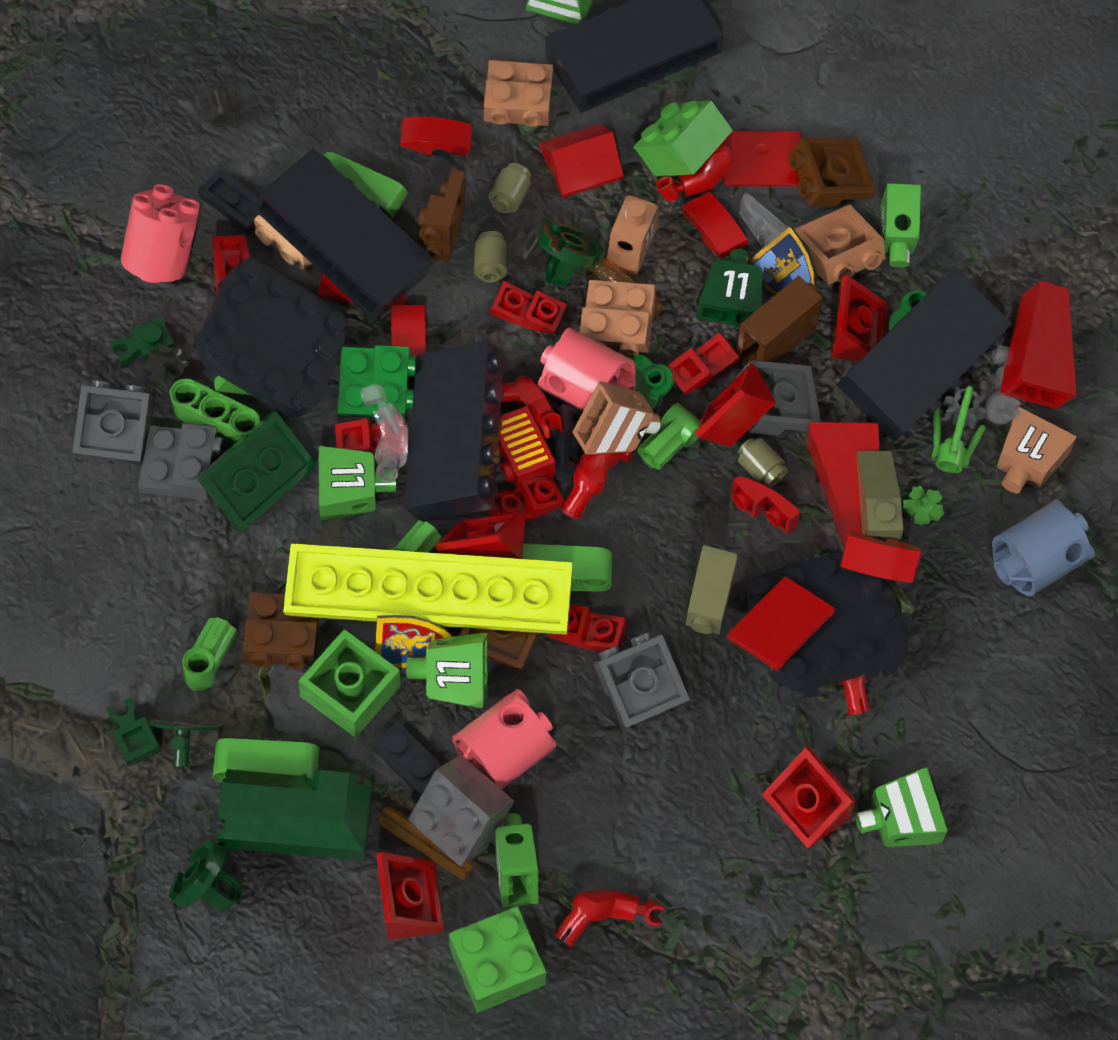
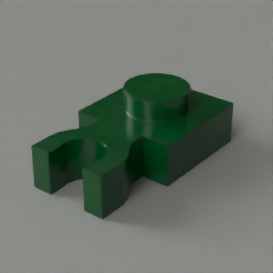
[110,317,176,368]
[106,698,161,767]

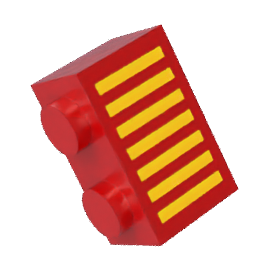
[498,406,555,489]

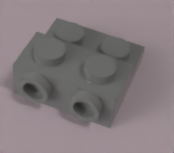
[737,360,821,436]
[72,381,154,463]
[138,423,223,500]
[593,631,690,728]

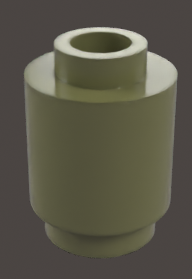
[488,163,531,213]
[474,231,508,283]
[737,438,788,488]

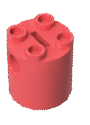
[120,184,200,283]
[538,328,636,411]
[452,689,556,790]

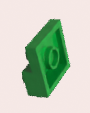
[338,345,416,419]

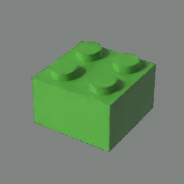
[634,100,733,177]
[298,629,401,738]
[449,906,546,1013]

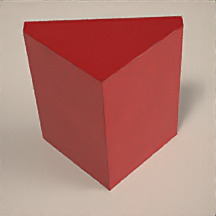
[539,124,623,198]
[831,275,889,361]
[694,363,776,447]
[436,510,525,559]
[762,746,856,849]
[376,852,444,940]

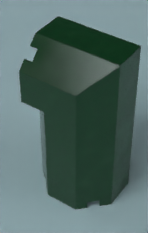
[217,769,373,861]

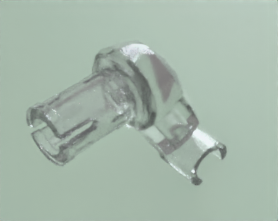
[985,345,1024,425]
[361,384,409,483]

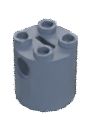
[992,499,1095,596]

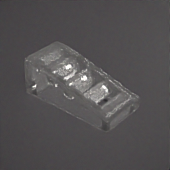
[740,193,788,248]

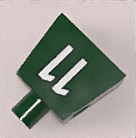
[697,249,763,327]

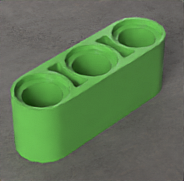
[324,152,408,220]
[170,379,260,445]
[523,544,612,592]
[212,738,320,782]

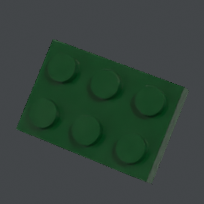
[196,412,317,531]

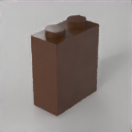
[736,276,823,365]

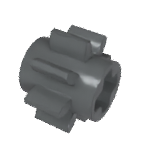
[943,387,986,429]

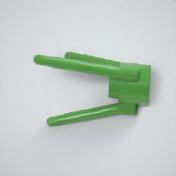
[931,386,986,473]

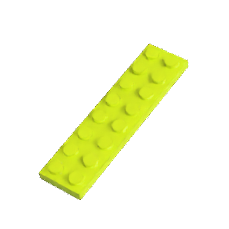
[283,544,573,635]

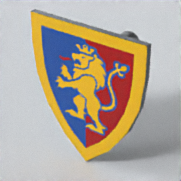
[375,615,454,668]

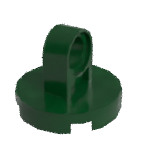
[538,222,604,287]
[169,839,242,911]

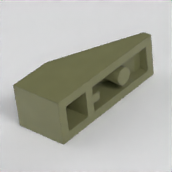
[856,451,903,542]
[686,545,738,634]

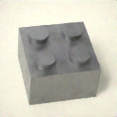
[408,754,514,867]

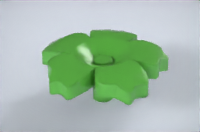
[902,486,944,526]

